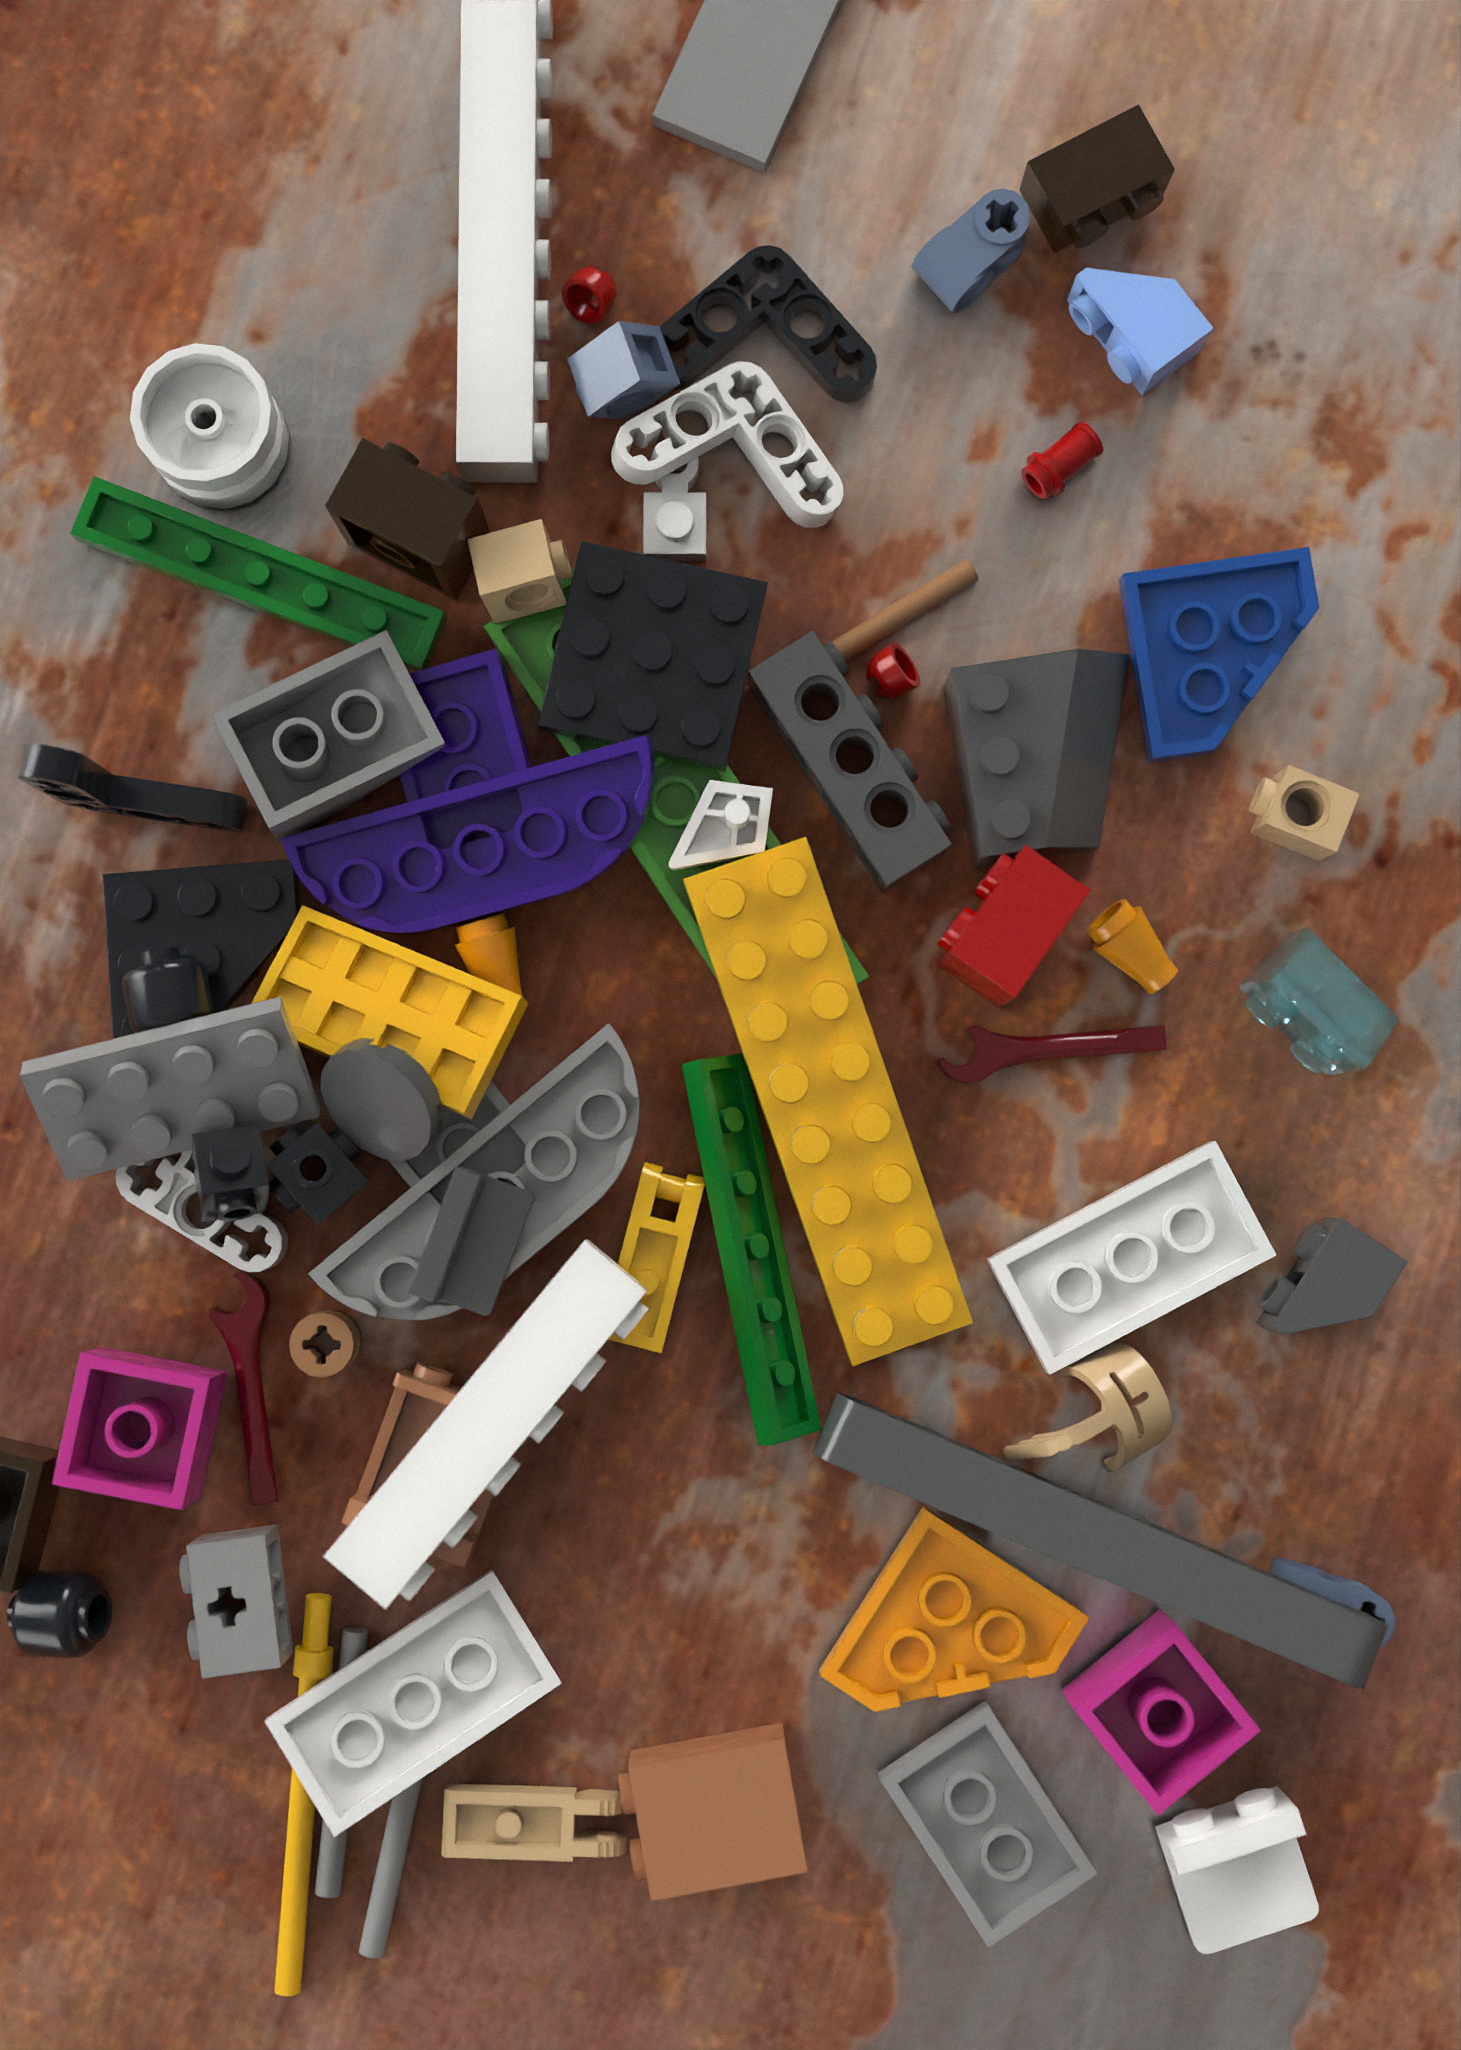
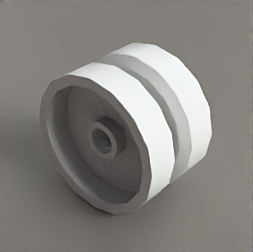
[130,343,289,509]

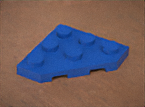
[1119,547,1320,763]

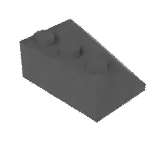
[944,649,1130,868]

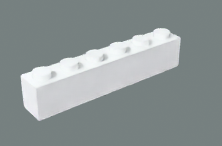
[323,1239,649,1609]

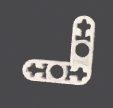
[611,361,844,528]
[116,1150,288,1272]

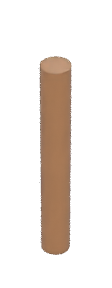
[832,559,978,662]

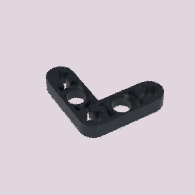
[660,245,877,403]
[18,744,247,832]

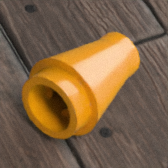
[1086,899,1178,994]
[454,913,524,998]

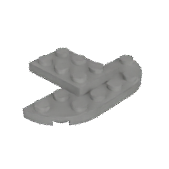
[308,1023,640,1320]

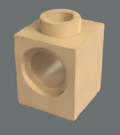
[467,519,573,624]
[1249,765,1360,862]

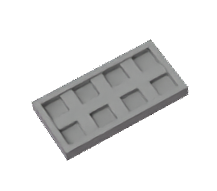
[20,997,320,1181]

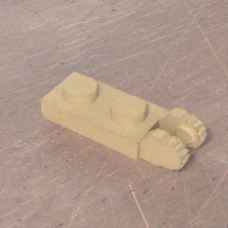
[442,1783,627,1862]

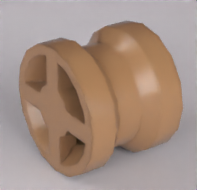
[289,1309,363,1378]

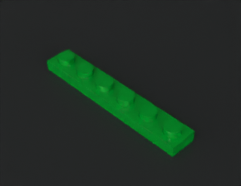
[70,476,448,671]
[681,1053,821,1446]

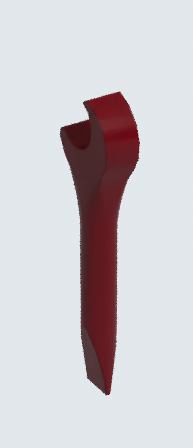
[937,1025,1167,1084]
[209,1271,278,1506]

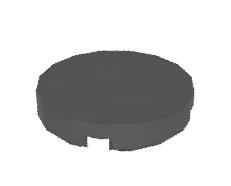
[320,1038,443,1161]

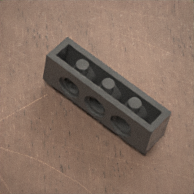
[747,630,952,893]

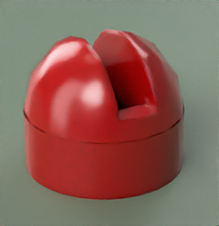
[562,265,617,324]
[866,643,920,699]

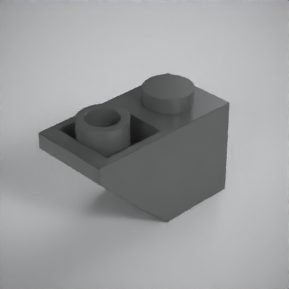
[1256,1217,1407,1335]

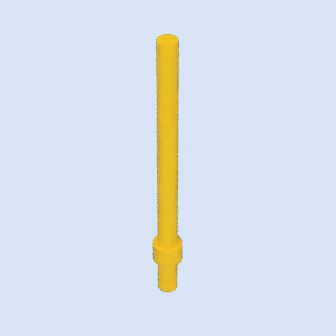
[274,1593,334,1996]

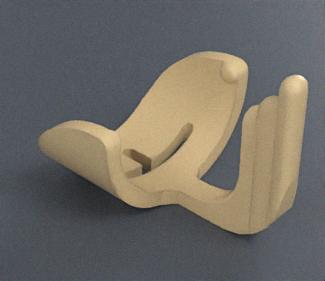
[1004,1342,1172,1472]

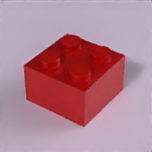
[937,845,1091,1008]

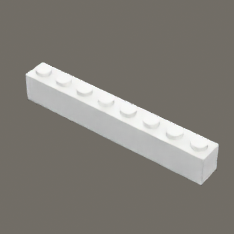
[456,0,553,483]

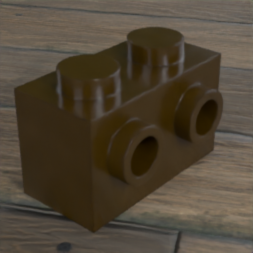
[1019,104,1175,253]

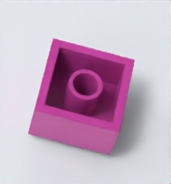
[52,1347,228,1510]
[1061,1609,1261,1816]

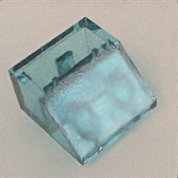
[1238,927,1399,1076]

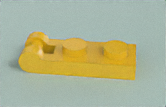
[607,1162,705,1353]

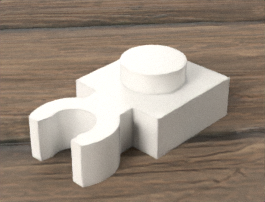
[643,457,706,561]

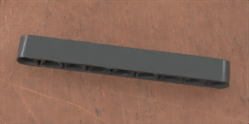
[813,1392,1388,1689]

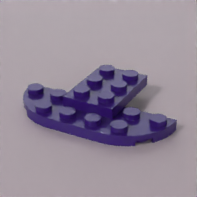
[281,648,655,933]

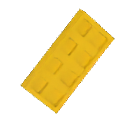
[251,905,529,1120]

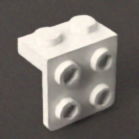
[1155,1786,1319,1954]

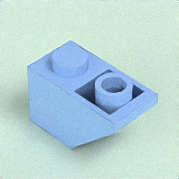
[1066,268,1214,395]

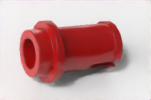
[1021,421,1104,499]

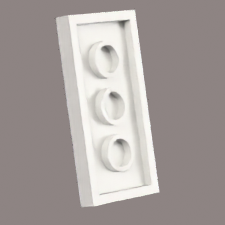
[986,1141,1276,1375]
[265,1570,562,1837]

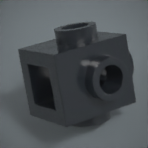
[267,1122,368,1226]

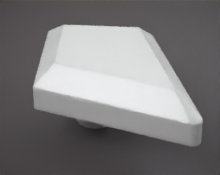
[668,780,773,871]

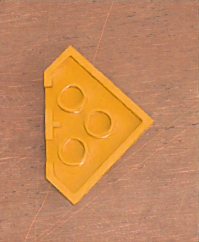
[819,1506,1090,1712]

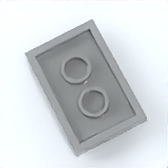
[878,1700,1098,1948]

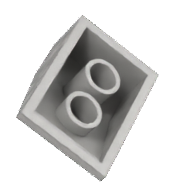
[211,630,445,843]

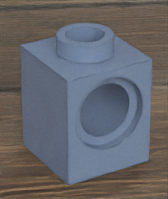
[567,321,680,420]

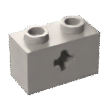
[180,1524,294,1679]

